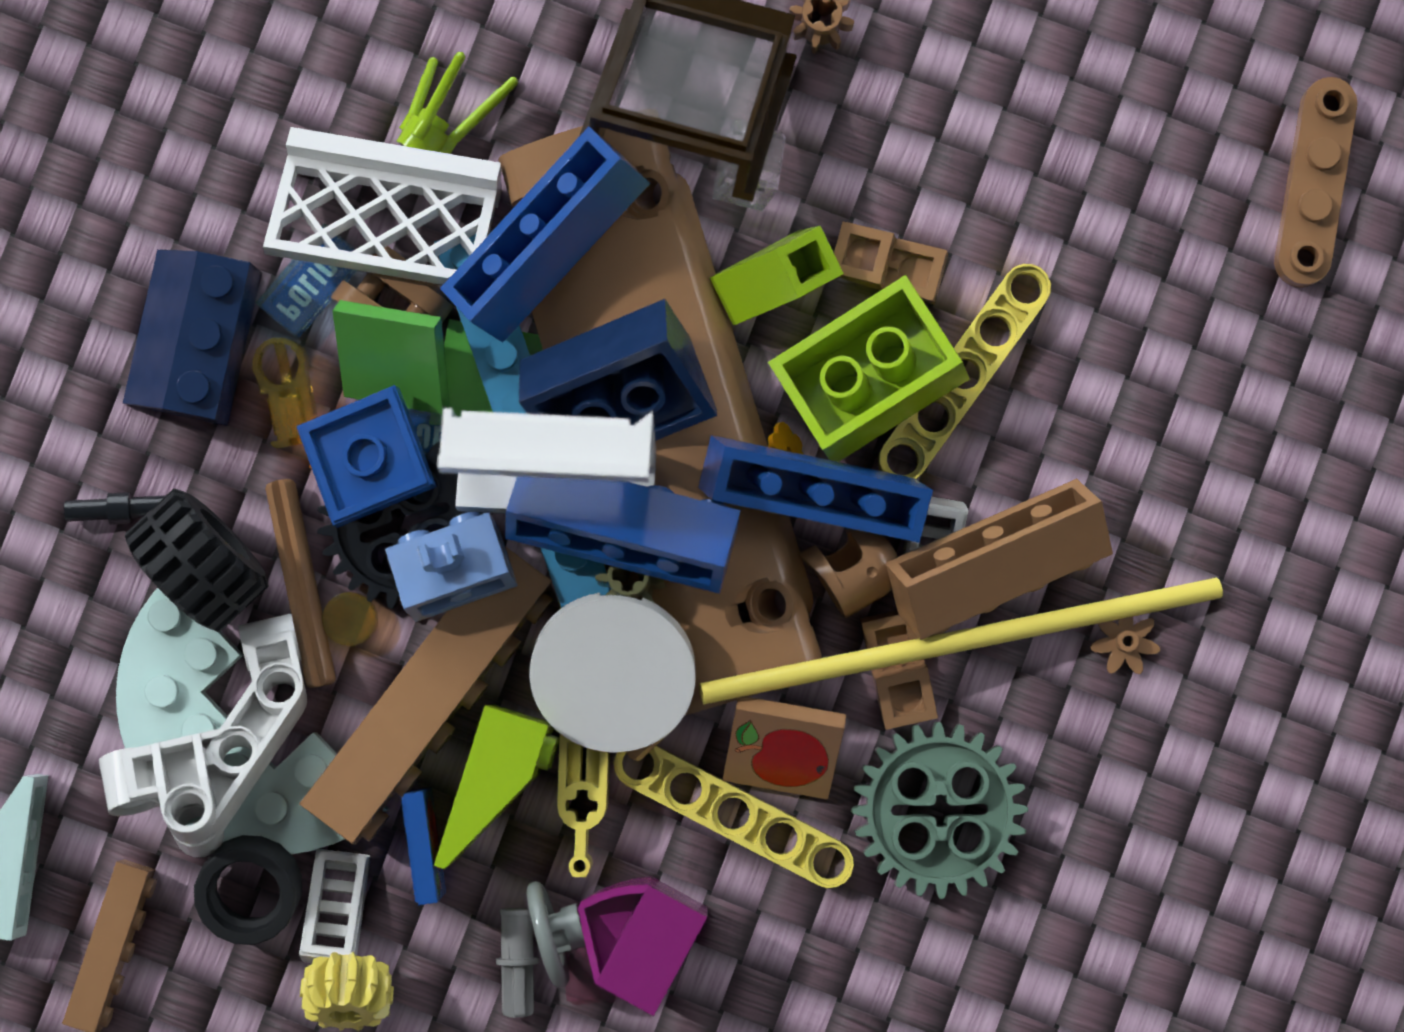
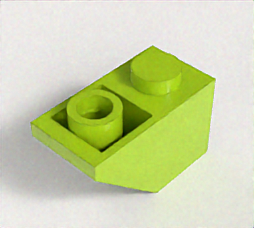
[709,225,844,325]

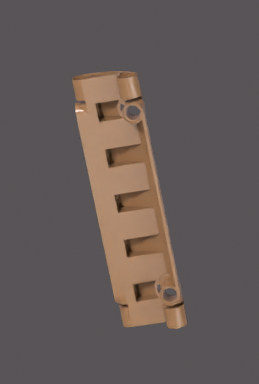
[498,110,822,716]

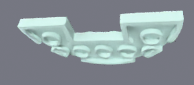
[116,588,389,854]

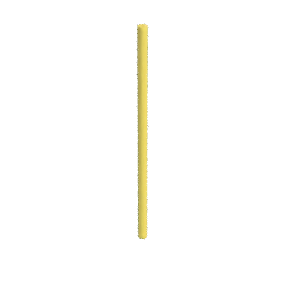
[699,578,1223,705]

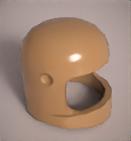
[799,528,897,618]

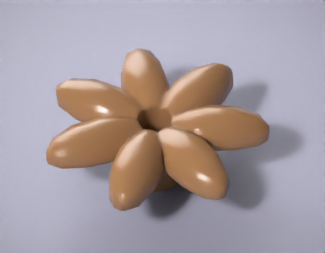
[1090,617,1160,674]

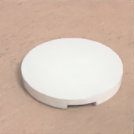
[530,593,696,752]

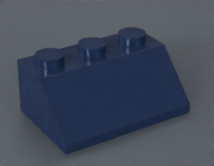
[123,249,262,426]
[519,299,717,441]

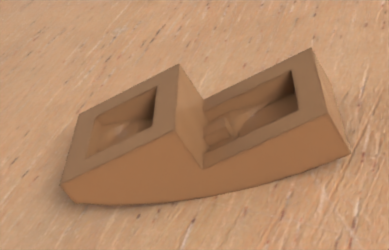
[834,221,948,305]
[859,610,938,730]

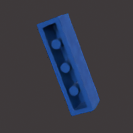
[440,127,650,343]
[698,435,933,543]
[505,476,741,594]

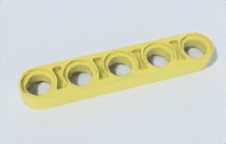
[878,264,1051,479]
[614,745,854,888]

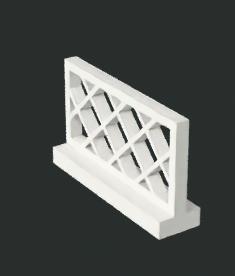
[263,127,502,285]

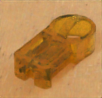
[252,338,318,448]

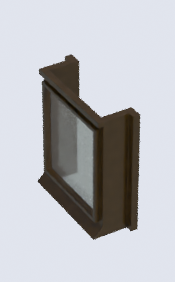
[579,0,797,202]

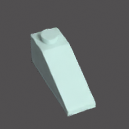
[0,774,49,941]

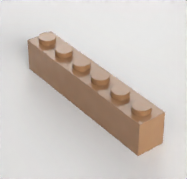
[299,546,554,845]

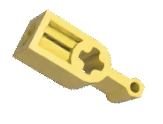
[557,734,610,877]

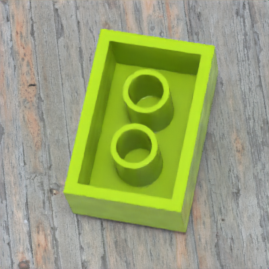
[768,275,969,462]

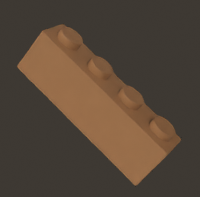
[885,478,1113,640]

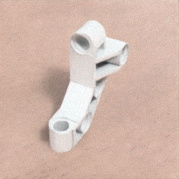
[99,614,307,858]

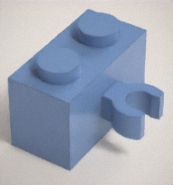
[385,512,518,622]

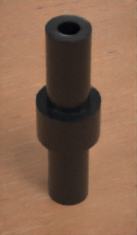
[64,492,166,525]

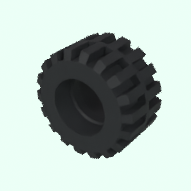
[125,488,269,632]

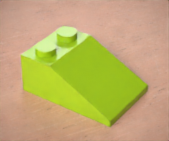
[434,704,560,869]

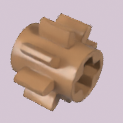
[789,0,854,53]

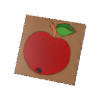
[723,696,846,800]

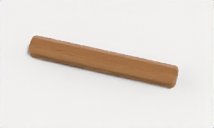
[265,479,336,688]

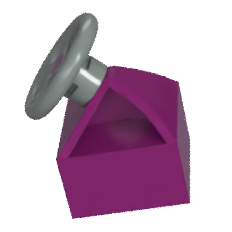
[526,876,708,1016]

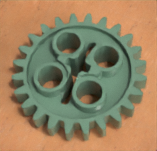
[851,722,1028,899]

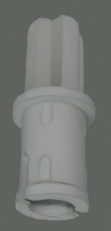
[496,908,539,1018]

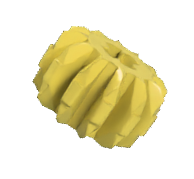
[300,952,394,1031]

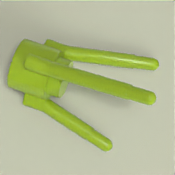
[396,51,518,154]

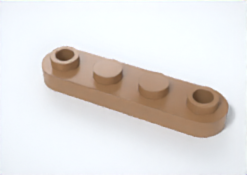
[1274,77,1357,288]

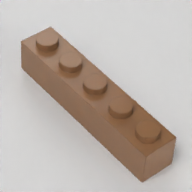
[62,859,157,1032]

